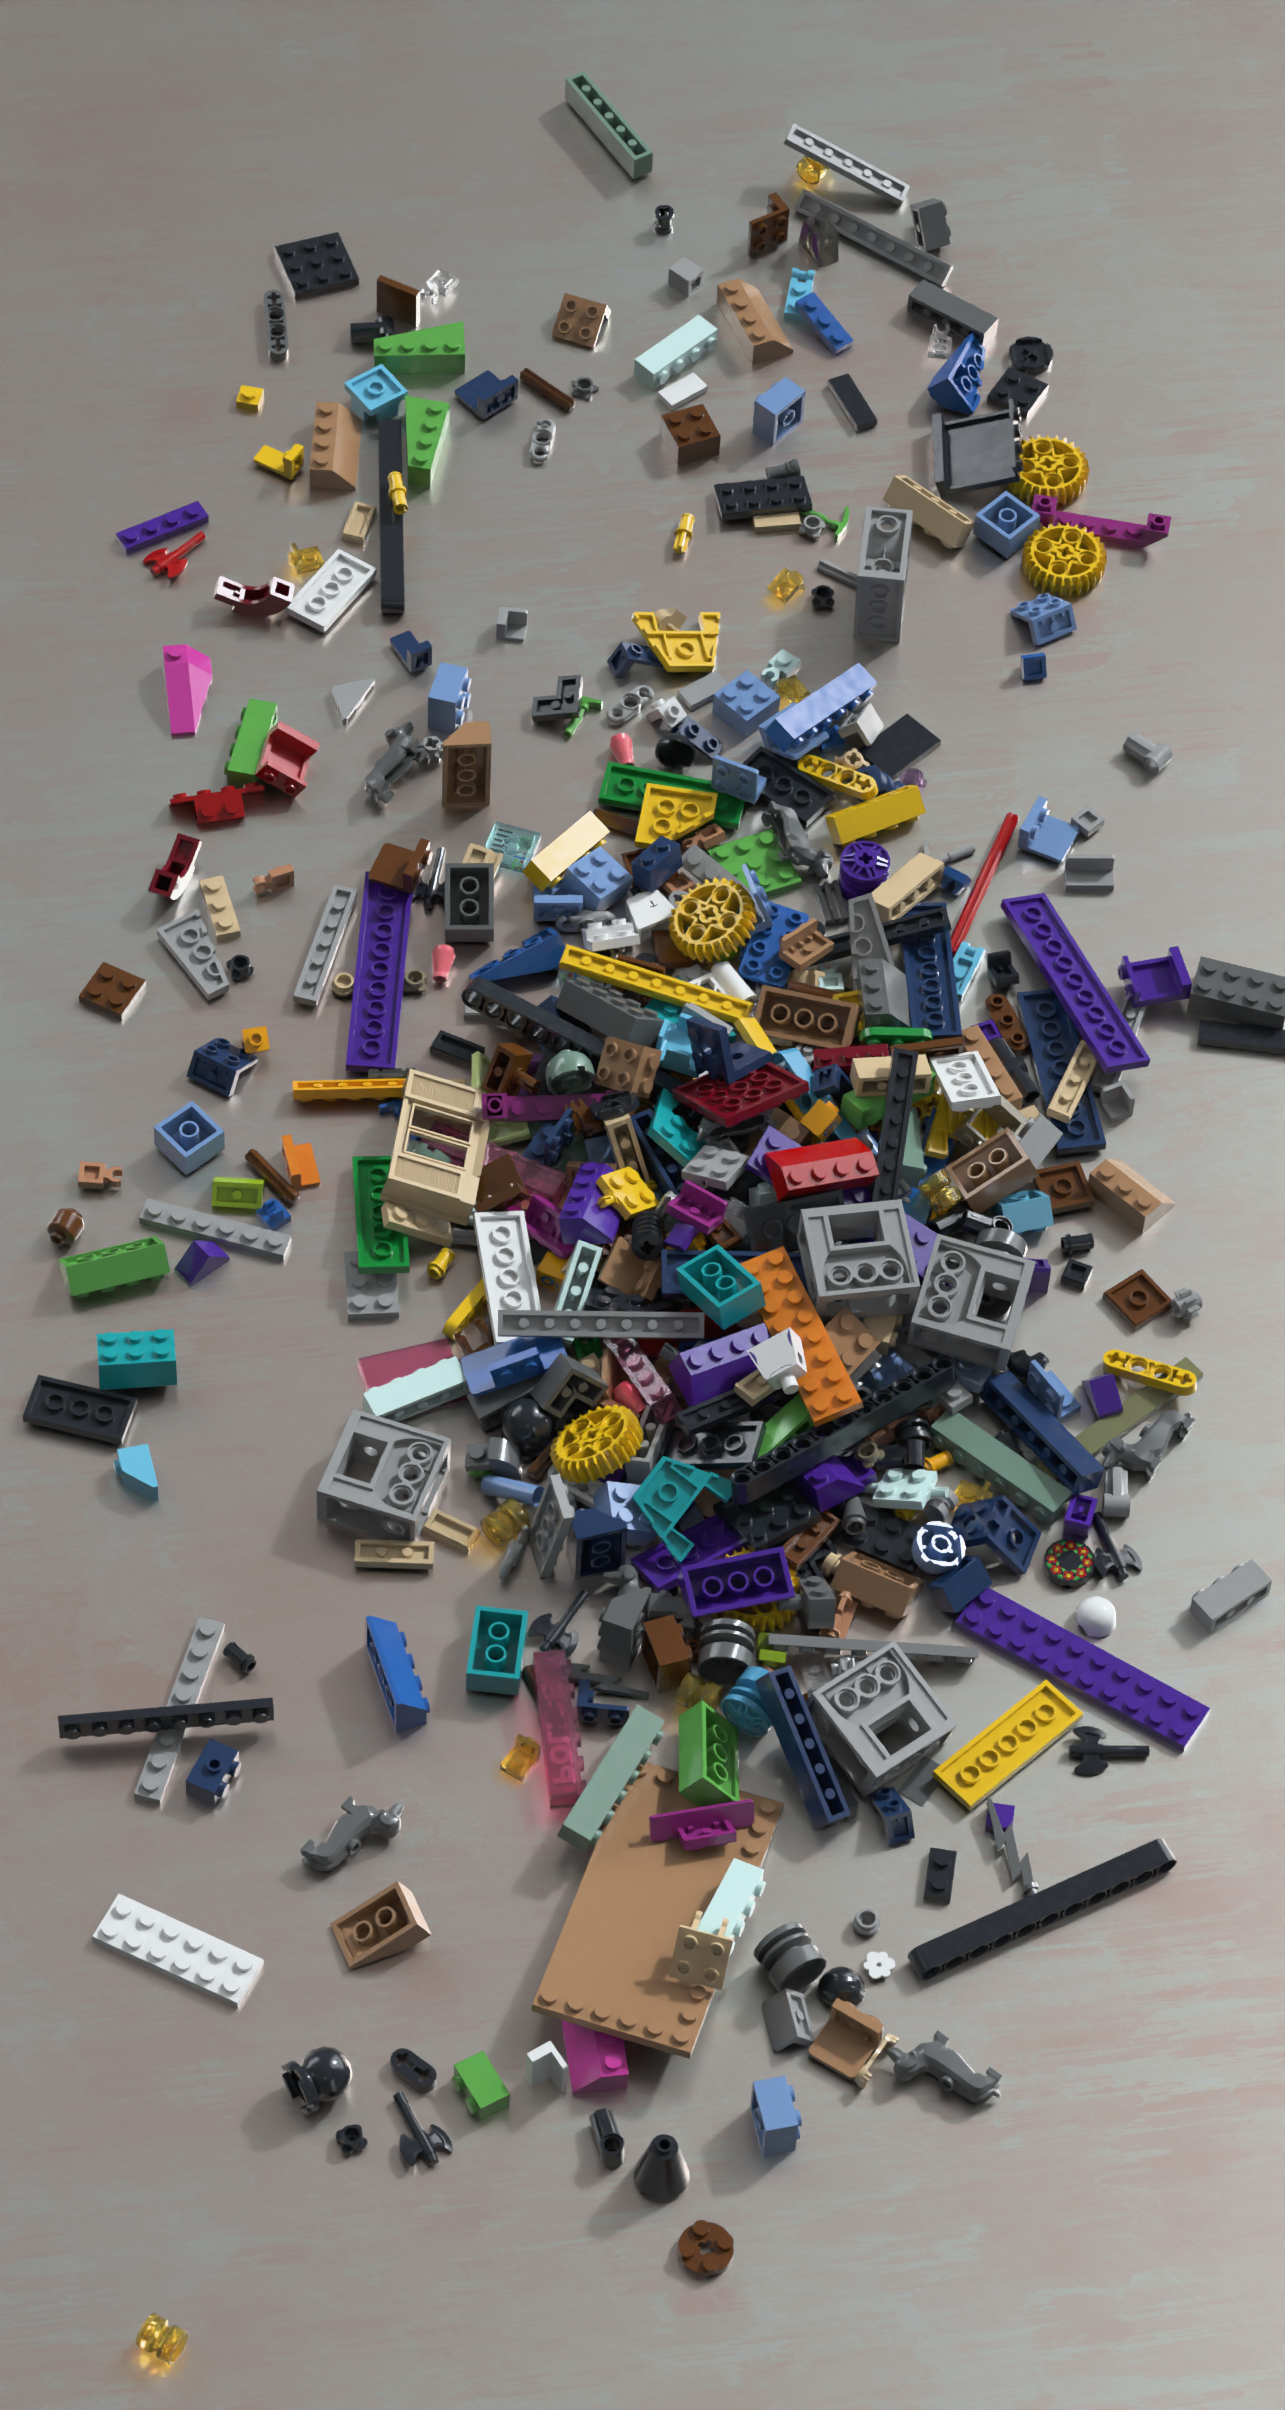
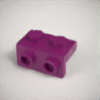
[665,1180,728,1235]

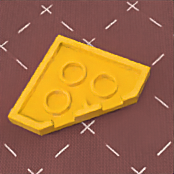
[635,783,718,849]

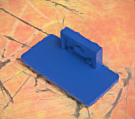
[738,901,809,989]
[460,1337,567,1397]

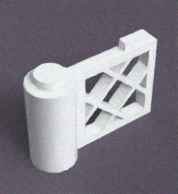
[681,962,757,1009]

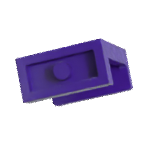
[1117,946,1192,1008]

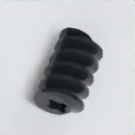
[631,1211,664,1261]

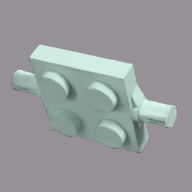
[862,1468,949,1510]

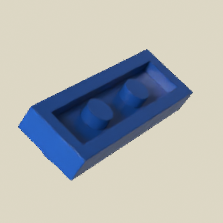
[794,291,854,355]

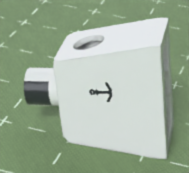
[625,886,675,943]

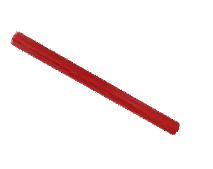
[950,812,1019,958]

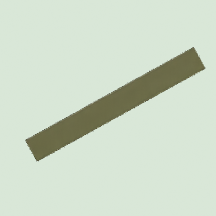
[1037,1357,1203,1483]

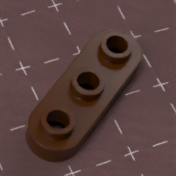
[984,994,1029,1056]

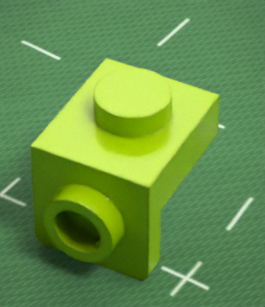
[755,1632,786,1667]

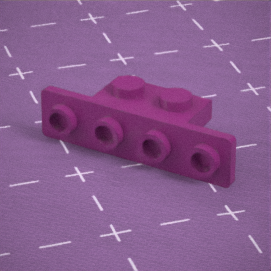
[505,1194,574,1259]
[649,1799,754,1851]

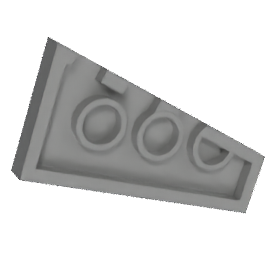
[848,893,895,991]
[157,909,229,1001]

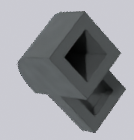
[465,1437,523,1481]

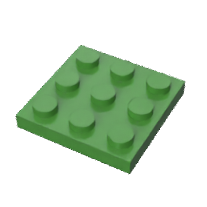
[706,829,802,897]

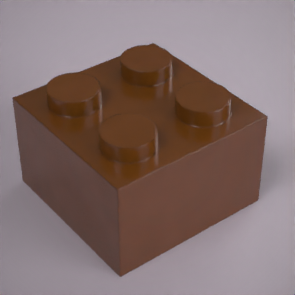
[660,404,721,466]
[641,1615,693,1693]

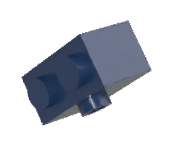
[631,836,683,893]
[928,1556,992,1613]
[186,1739,241,1806]

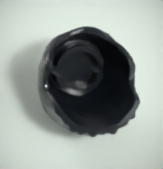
[655,733,696,770]
[1007,1349,1050,1380]
[818,1966,866,2006]

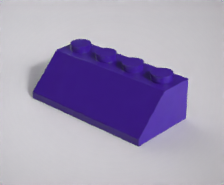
[558,1162,623,1244]
[668,1323,771,1407]
[791,1455,865,1513]
[678,1546,795,1618]

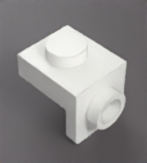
[646,696,687,728]

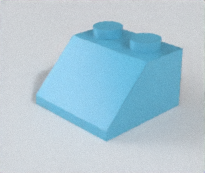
[990,1189,1054,1236]

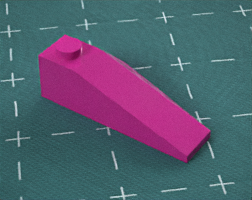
[163,644,212,737]

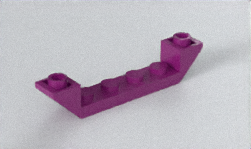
[1032,494,1171,548]
[481,1090,631,1123]

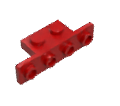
[168,782,265,825]

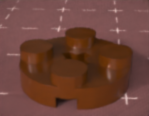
[678,2220,734,2278]

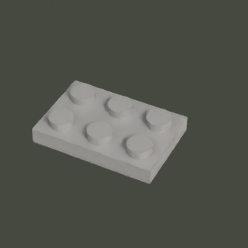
[344,1251,399,1320]

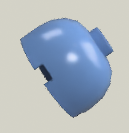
[911,1521,966,1575]

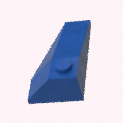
[927,332,986,415]
[468,927,565,981]

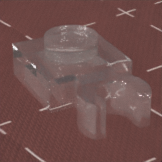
[421,268,458,305]
[928,324,952,360]

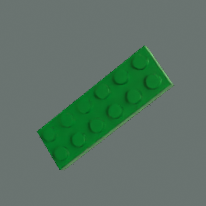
[598,761,746,830]
[352,1156,410,1274]

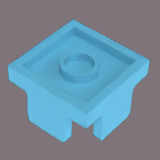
[344,364,408,421]
[656,1013,699,1078]

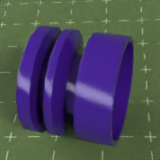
[838,841,890,901]

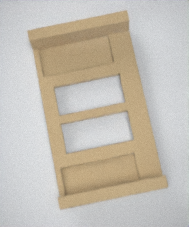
[380,1069,491,1226]

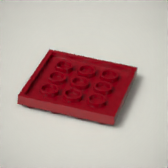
[671,1062,810,1128]

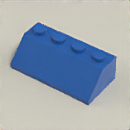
[365,1615,430,1732]

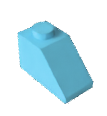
[113,1444,159,1501]

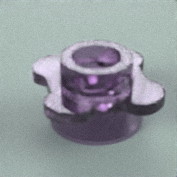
[899,768,927,788]

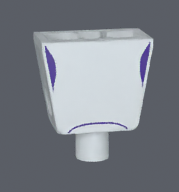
[747,1327,807,1394]

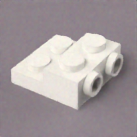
[581,918,640,952]

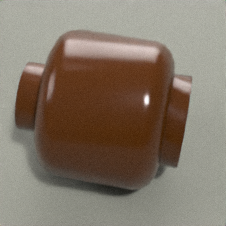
[47,1208,84,1246]

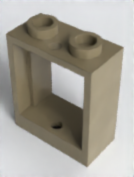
[953,1094,1028,1150]

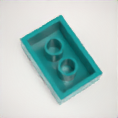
[676,1244,766,1330]
[96,1329,177,1390]
[466,1605,528,1695]

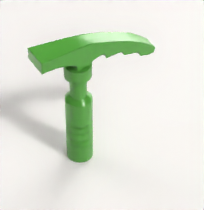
[800,506,849,541]
[563,696,603,738]

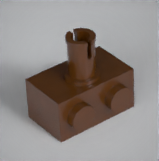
[481,1042,541,1096]

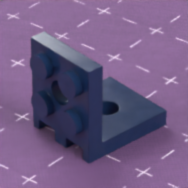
[686,1016,773,1084]
[950,1495,1042,1575]

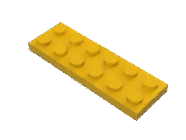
[932,1679,1084,1811]

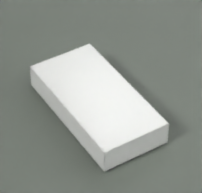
[658,372,708,411]

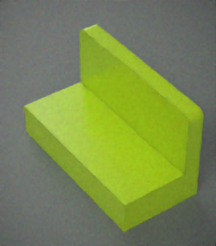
[211,1177,265,1209]

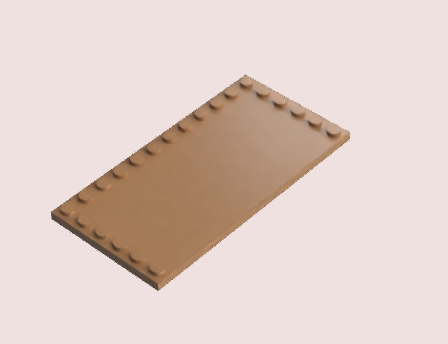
[531,1762,784,2059]

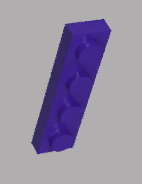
[116,501,209,555]

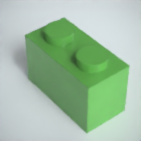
[452,2051,510,2121]

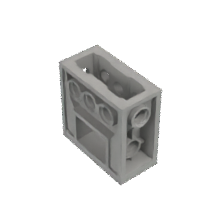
[853,506,913,643]
[797,1199,920,1322]
[906,1234,1036,1372]
[317,1409,451,1541]
[806,1641,958,1798]

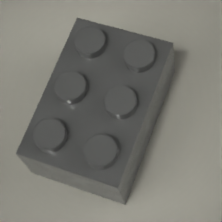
[445,863,494,942]

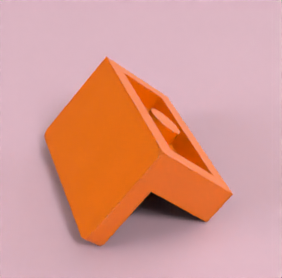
[281,1134,321,1190]

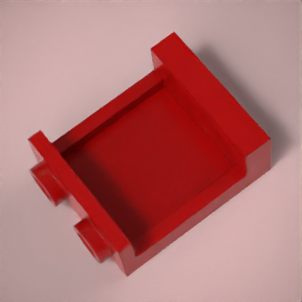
[255,721,320,797]

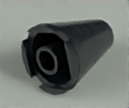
[634,2134,690,2203]

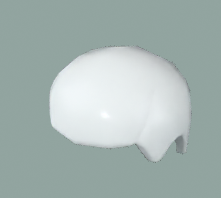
[1076,1596,1116,1638]

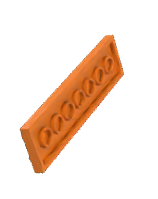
[740,1246,863,1427]

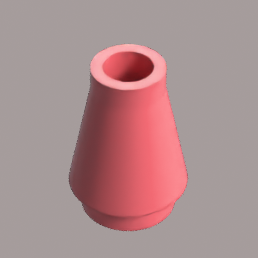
[609,733,635,766]
[432,944,456,983]
[613,1381,646,1418]

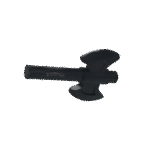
[412,847,446,909]
[1093,1512,1143,1580]
[527,1590,590,1659]
[1069,1726,1150,1775]
[393,2091,453,2167]

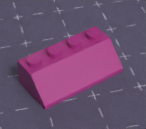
[561,2020,629,2095]

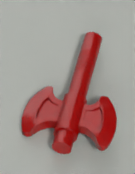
[143,531,206,579]

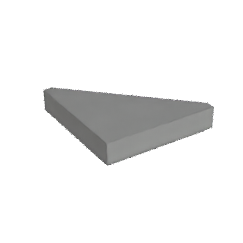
[331,678,375,724]

